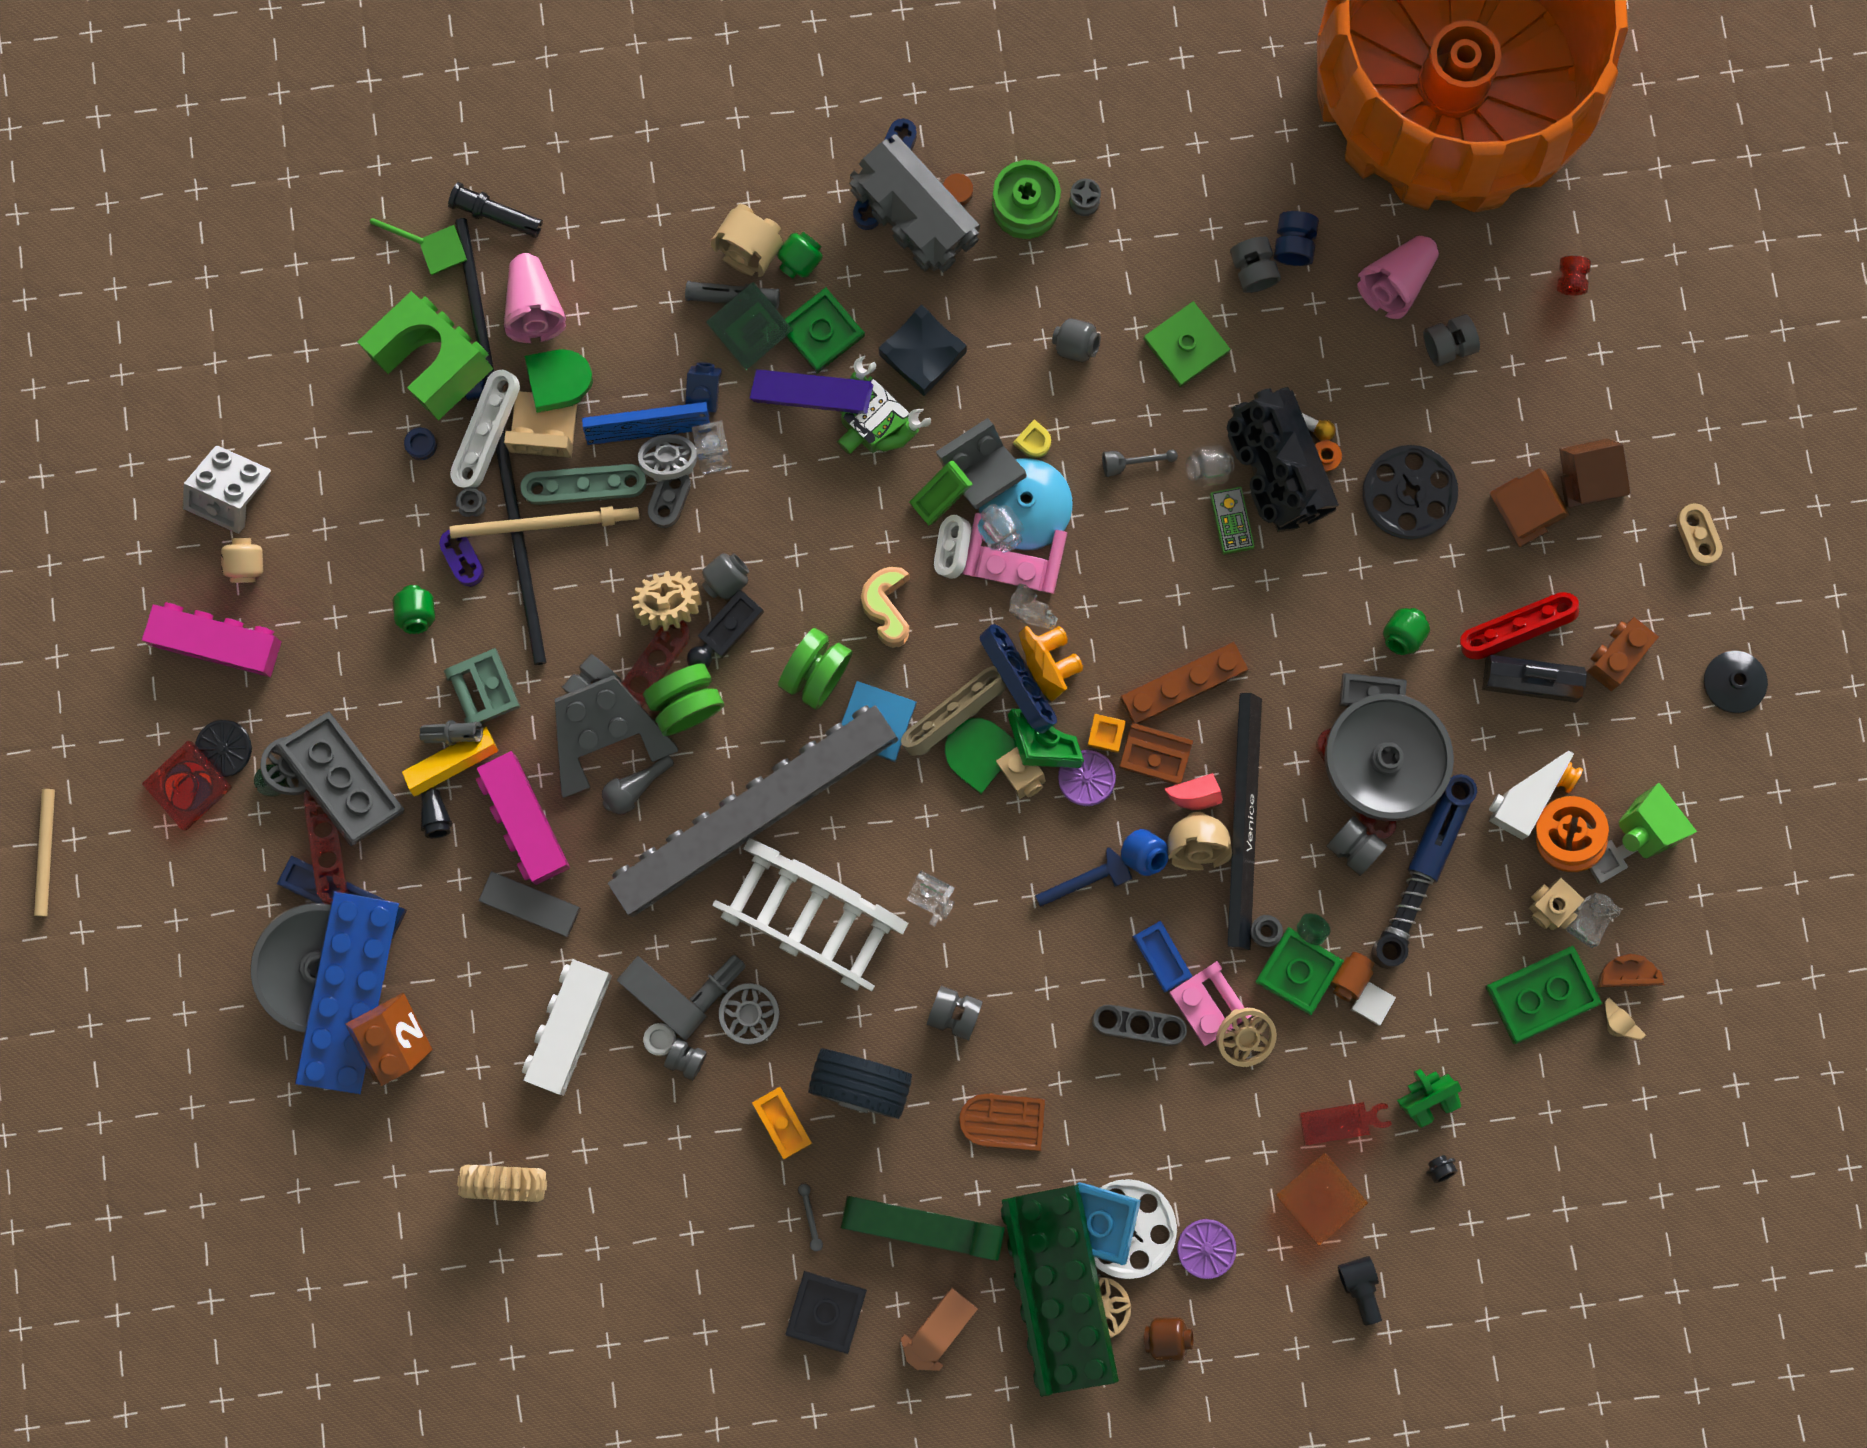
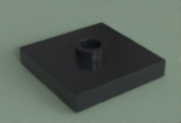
[785,1271,867,1354]

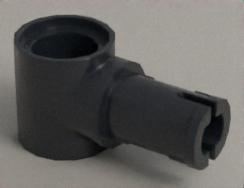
[1337,1256,1382,1326]

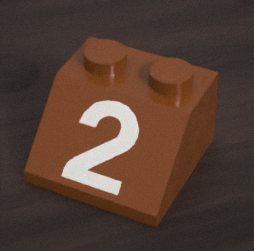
[345,993,433,1086]

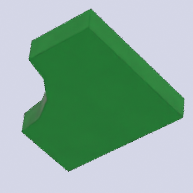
[1008,708,1084,768]

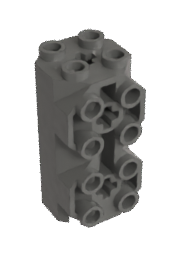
[849,134,980,273]

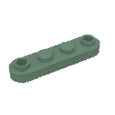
[520,464,647,505]

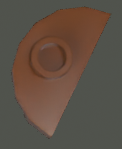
[1598,954,1665,988]

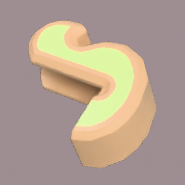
[861,567,910,648]

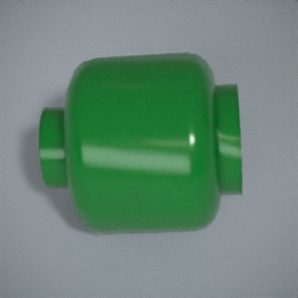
[777,232,823,279]
[393,585,435,634]
[1383,608,1430,655]

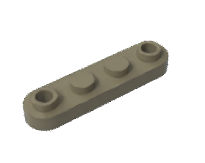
[901,666,1007,756]

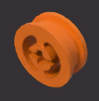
[1536,796,1609,872]

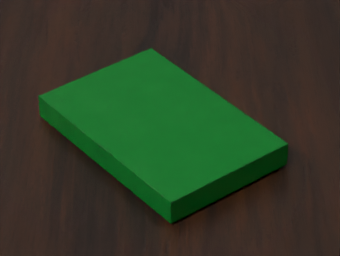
[1485,945,1602,1044]

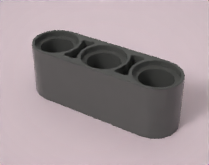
[617,956,707,1041]
[1092,1005,1187,1046]

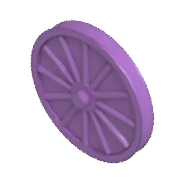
[1058,750,1116,806]
[1177,1219,1236,1279]

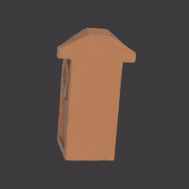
[901,1287,978,1371]

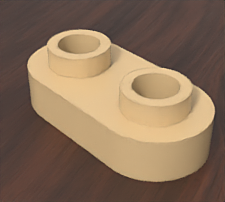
[1676,503,1723,566]

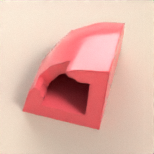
[1165,773,1223,811]

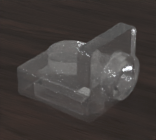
[692,420,732,474]
[1009,584,1058,630]

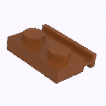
[1119,723,1193,785]

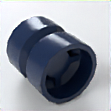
[1273,211,1319,266]

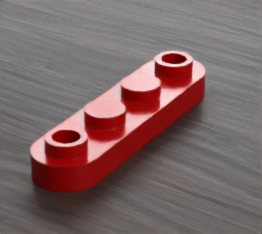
[1460,592,1579,660]

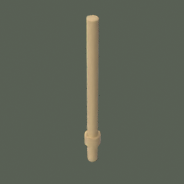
[449,506,640,538]

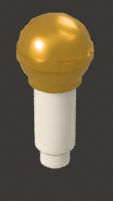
[1302,413,1336,441]

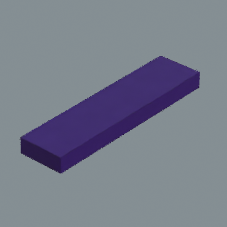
[750,369,874,414]

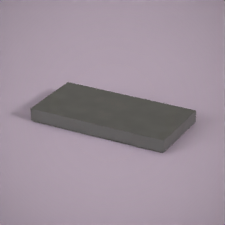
[275,711,404,846]

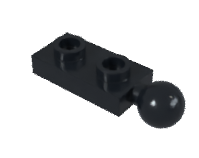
[687,590,764,668]

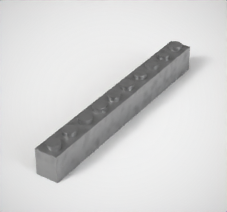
[608,705,899,917]

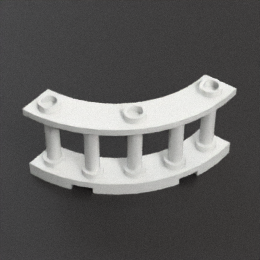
[712,838,909,991]

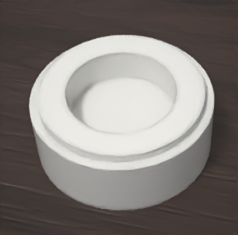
[643,1023,676,1056]

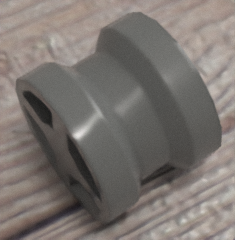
[1069,179,1101,216]

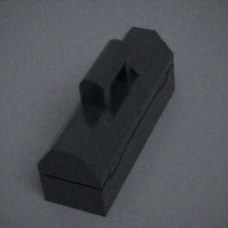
[1482,655,1587,703]

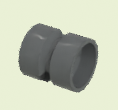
[1230,237,1281,293]
[1423,314,1480,367]
[562,654,622,693]
[1326,815,1387,876]
[926,985,983,1041]

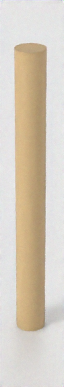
[34,789,55,917]

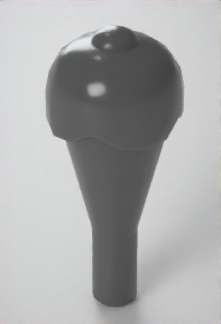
[602,755,674,815]

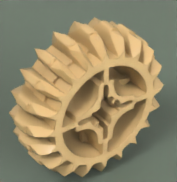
[457,1165,547,1202]

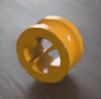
[1556,762,1583,794]

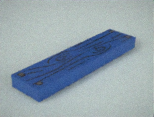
[582,402,711,445]

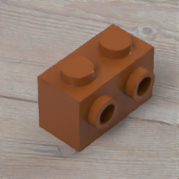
[1586,617,1659,691]

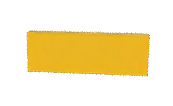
[402,727,498,797]

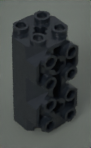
[1227,387,1339,532]

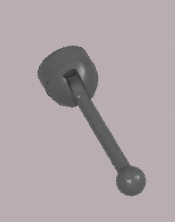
[1102,449,1178,477]

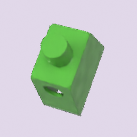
[1618,783,1697,859]

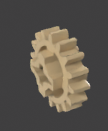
[631,571,702,631]

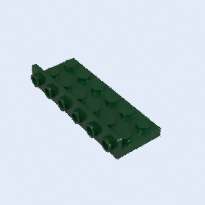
[1001,1184,1119,1397]

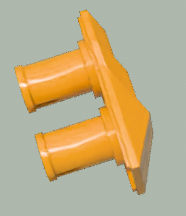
[1019,626,1083,702]

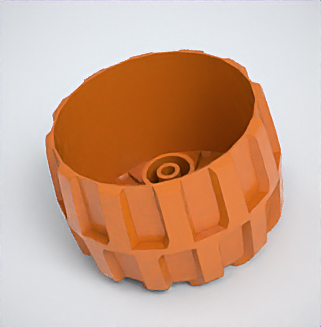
[1317,0,1628,213]

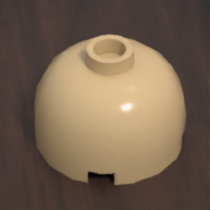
[1167,812,1232,871]

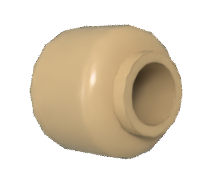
[221,538,263,583]

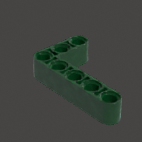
[840,1196,1005,1261]

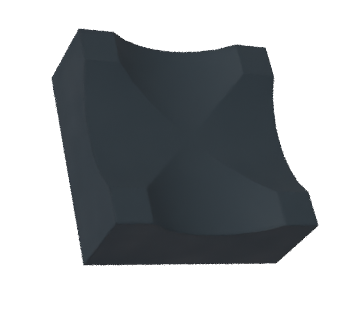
[879,305,967,396]

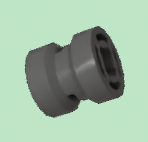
[664,1038,707,1081]

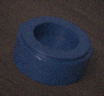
[404,427,437,460]

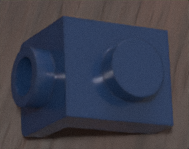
[685,362,722,413]

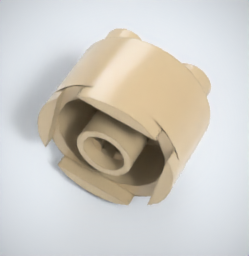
[711,204,783,277]

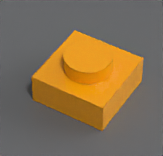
[1087,714,1126,753]

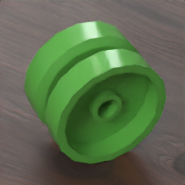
[992,160,1061,239]
[778,628,853,710]
[642,664,725,736]

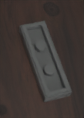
[479,871,581,937]

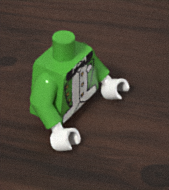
[837,355,931,454]

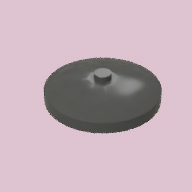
[1324,693,1454,821]
[250,903,331,1033]

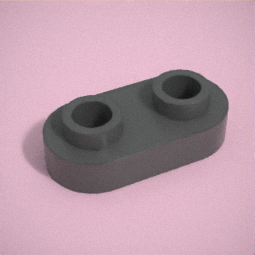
[648,468,691,528]

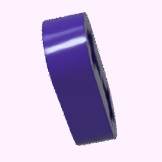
[439,530,484,587]

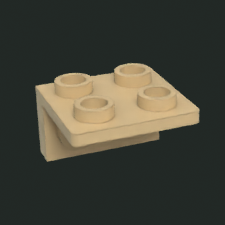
[504,391,578,458]

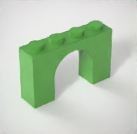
[357,291,493,421]

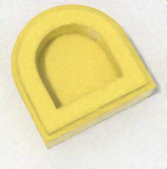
[1013,419,1051,458]

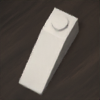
[1489,751,1574,840]

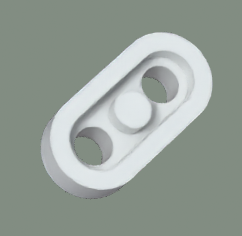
[934,515,971,579]

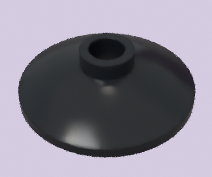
[1704,651,1768,713]

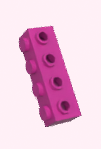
[142,602,281,678]
[476,751,570,885]

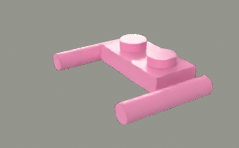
[962,513,1067,594]

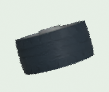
[808,1048,912,1119]

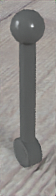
[798,1184,823,1251]

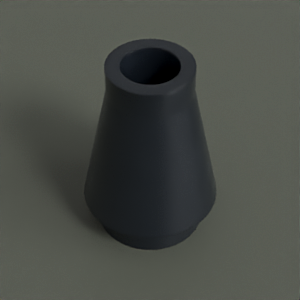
[421,789,452,839]

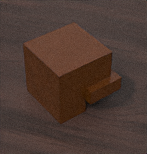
[1559,439,1630,508]

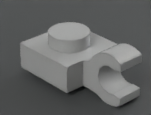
[1589,840,1638,884]

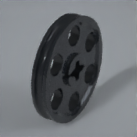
[1362,445,1458,540]

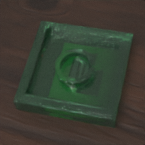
[706,282,794,370]

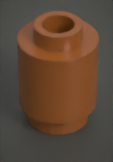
[1330,952,1375,1002]

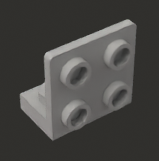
[183,446,271,534]

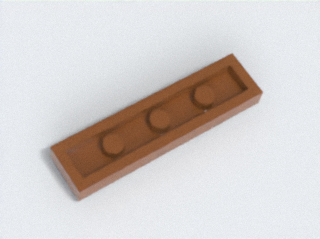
[1120,642,1248,724]

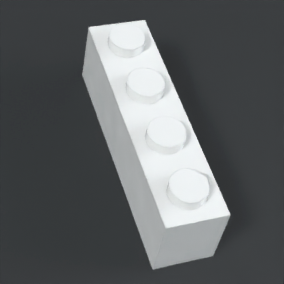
[522,959,612,1096]

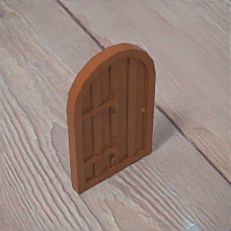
[959,1093,1045,1151]

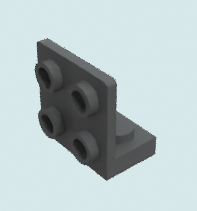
[936,418,1027,509]

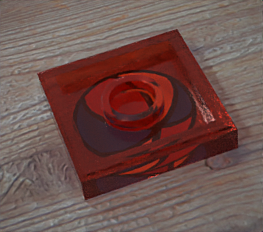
[142,741,232,831]

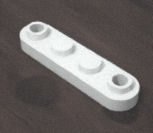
[450,370,520,489]

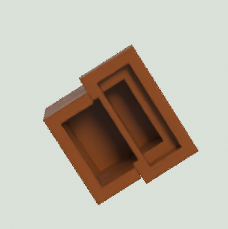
[1489,468,1570,547]

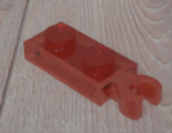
[1299,1102,1392,1145]

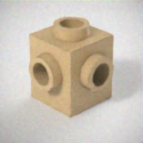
[1529,878,1585,930]

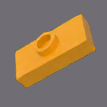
[752,1087,812,1160]

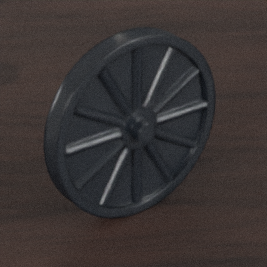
[195,720,252,777]

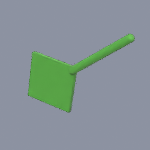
[370,218,467,275]

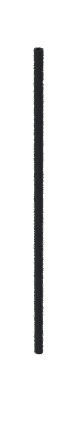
[455,218,547,665]

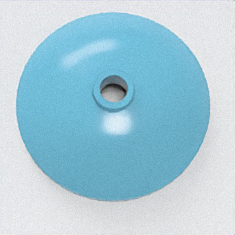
[979,458,1073,551]

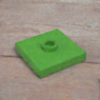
[1143,301,1231,387]

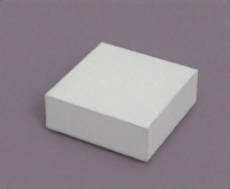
[1351,982,1396,1026]

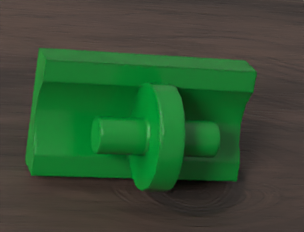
[1397,1069,1462,1128]

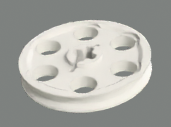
[1094,1179,1177,1279]

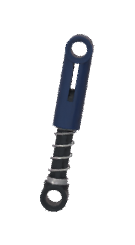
[1371,774,1477,969]

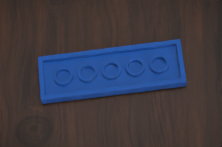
[295,891,399,1094]

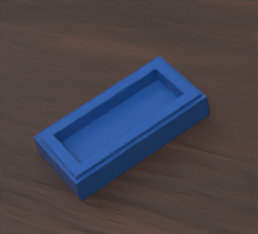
[1132,921,1193,993]

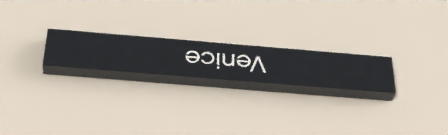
[1227,693,1262,950]

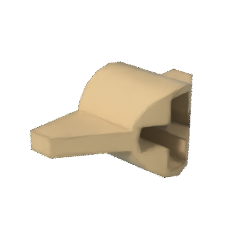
[1604,997,1646,1040]

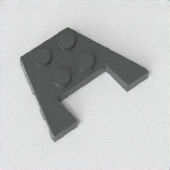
[554,675,678,798]

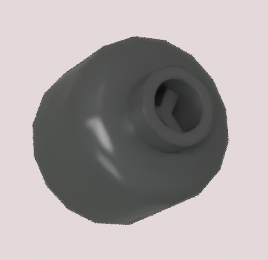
[1052,318,1101,363]
[702,553,749,600]

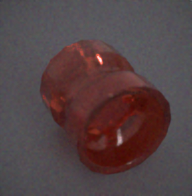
[1557,256,1591,296]

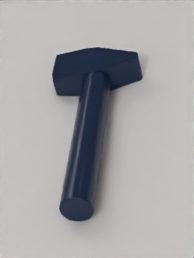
[1035,847,1133,907]

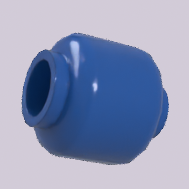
[1121,829,1168,876]

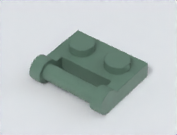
[444,648,520,725]

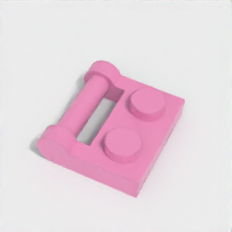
[1169,961,1252,1047]

